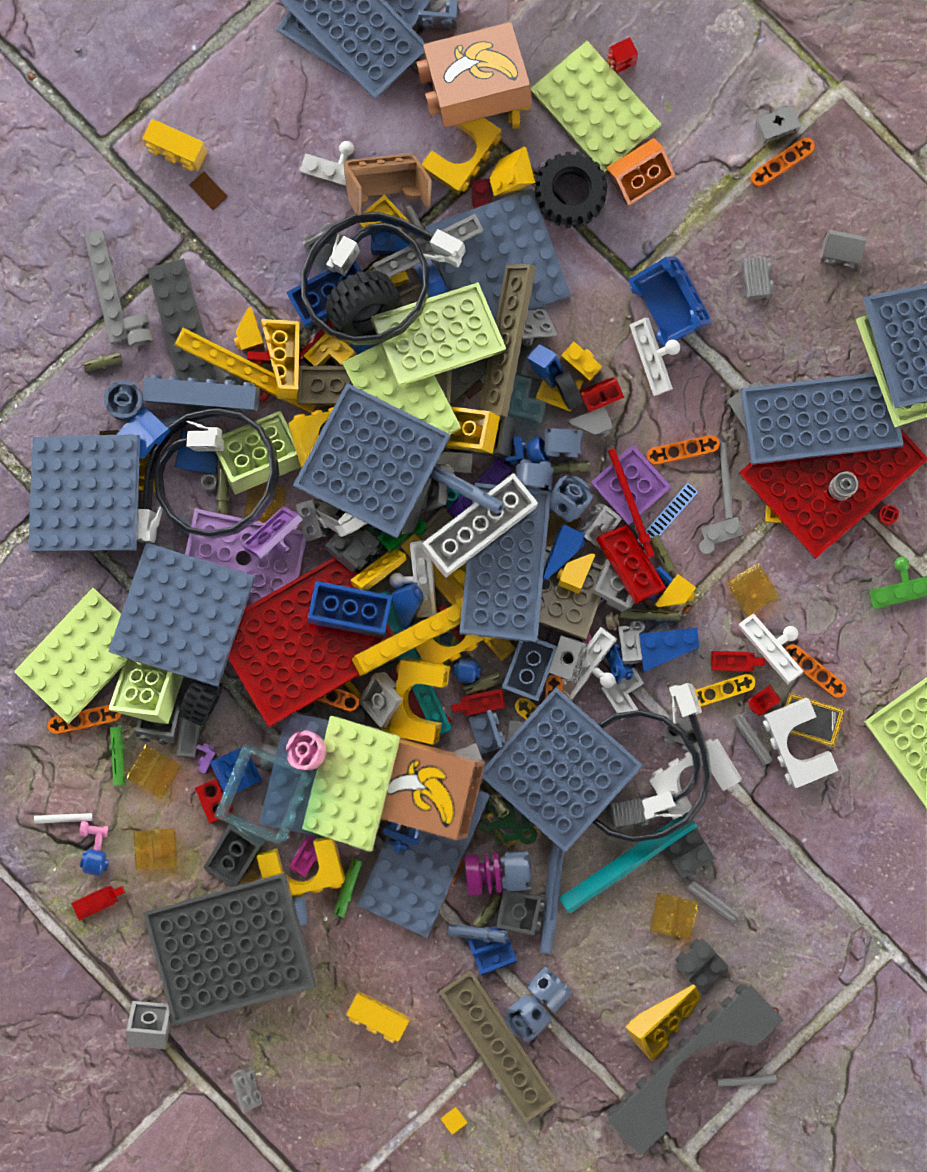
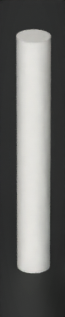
[34,813,93,824]

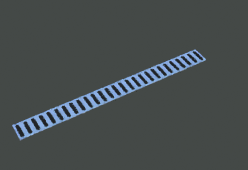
[600,483,698,603]

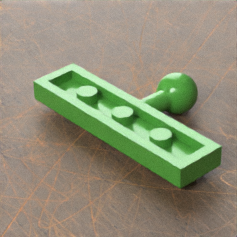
[868,557,927,609]

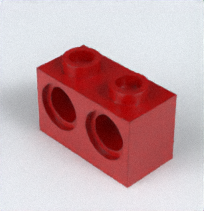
[606,37,638,73]
[580,376,624,412]
[195,779,234,824]

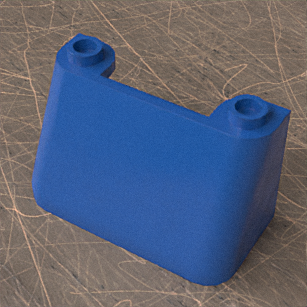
[628,257,711,346]

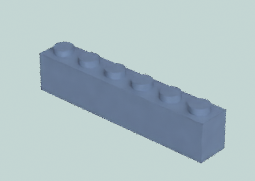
[142,375,260,412]

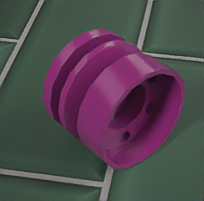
[465,852,503,896]

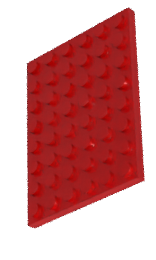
[738,374,927,559]
[228,557,394,727]

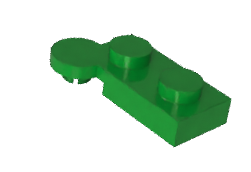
[377,520,427,553]

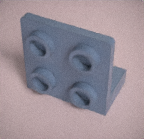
[418,0,459,31]
[469,710,505,755]

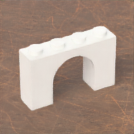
[763,698,838,788]
[649,739,742,820]

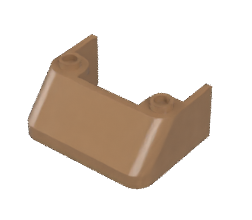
[344,154,432,216]

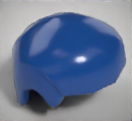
[526,436,551,464]

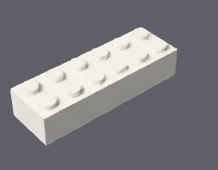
[421,473,538,578]

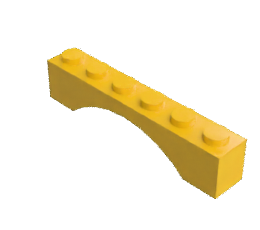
[352,604,461,676]

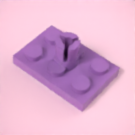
[242,506,303,559]

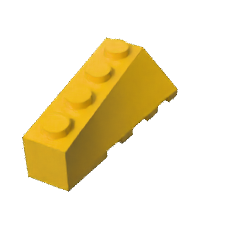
[261,319,299,400]

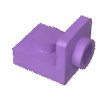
[197,743,217,774]

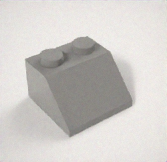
[820,230,867,269]
[126,1001,171,1050]

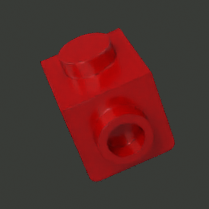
[247,346,271,366]
[748,685,781,716]

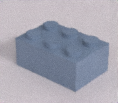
[502,639,557,702]

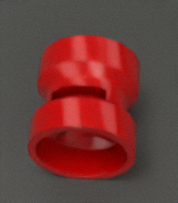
[877,505,899,526]

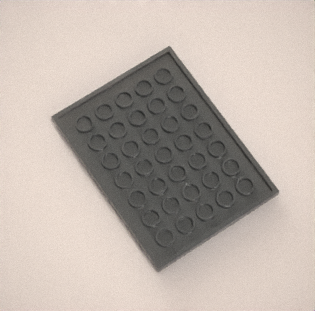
[143,872,317,1025]

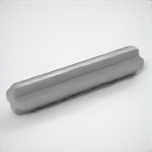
[733,714,772,765]
[688,881,738,922]

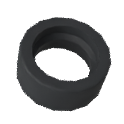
[554,371,583,410]

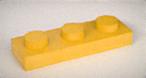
[351,548,408,591]

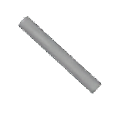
[717,1075,776,1086]

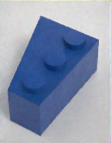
[639,628,699,673]

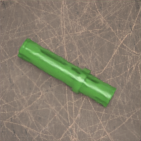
[109,727,125,785]
[333,858,363,917]

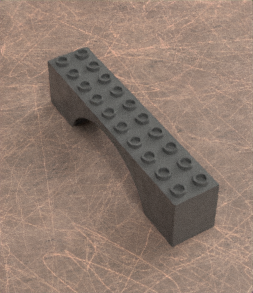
[606,982,784,1156]

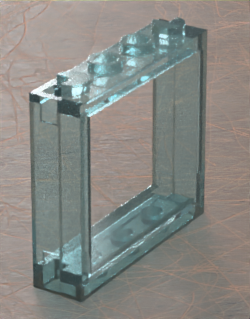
[214,743,312,844]

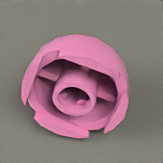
[286,731,326,770]

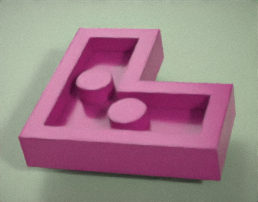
[289,835,342,877]

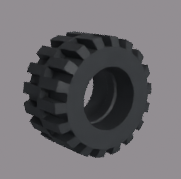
[180,680,223,726]

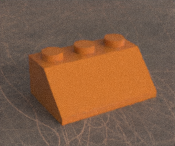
[606,138,676,206]

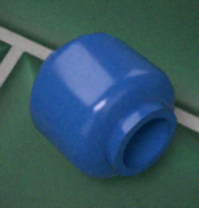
[452,657,481,683]
[80,849,109,876]

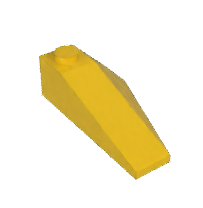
[626,985,701,1061]

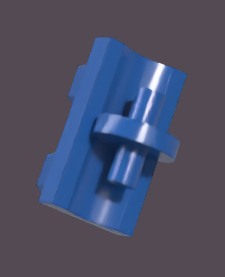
[383,821,420,853]

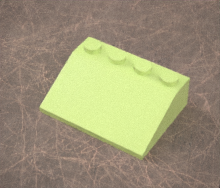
[215,411,301,495]
[109,659,183,724]

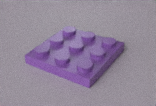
[590,445,671,526]

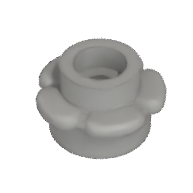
[200,473,218,492]

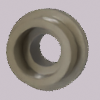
[605,611,620,630]

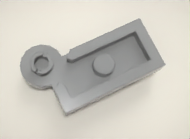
[699,517,743,554]
[618,620,645,664]

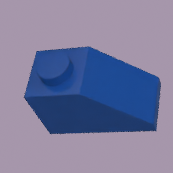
[371,232,409,255]
[528,344,564,388]
[390,583,424,630]

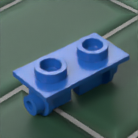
[605,643,633,684]

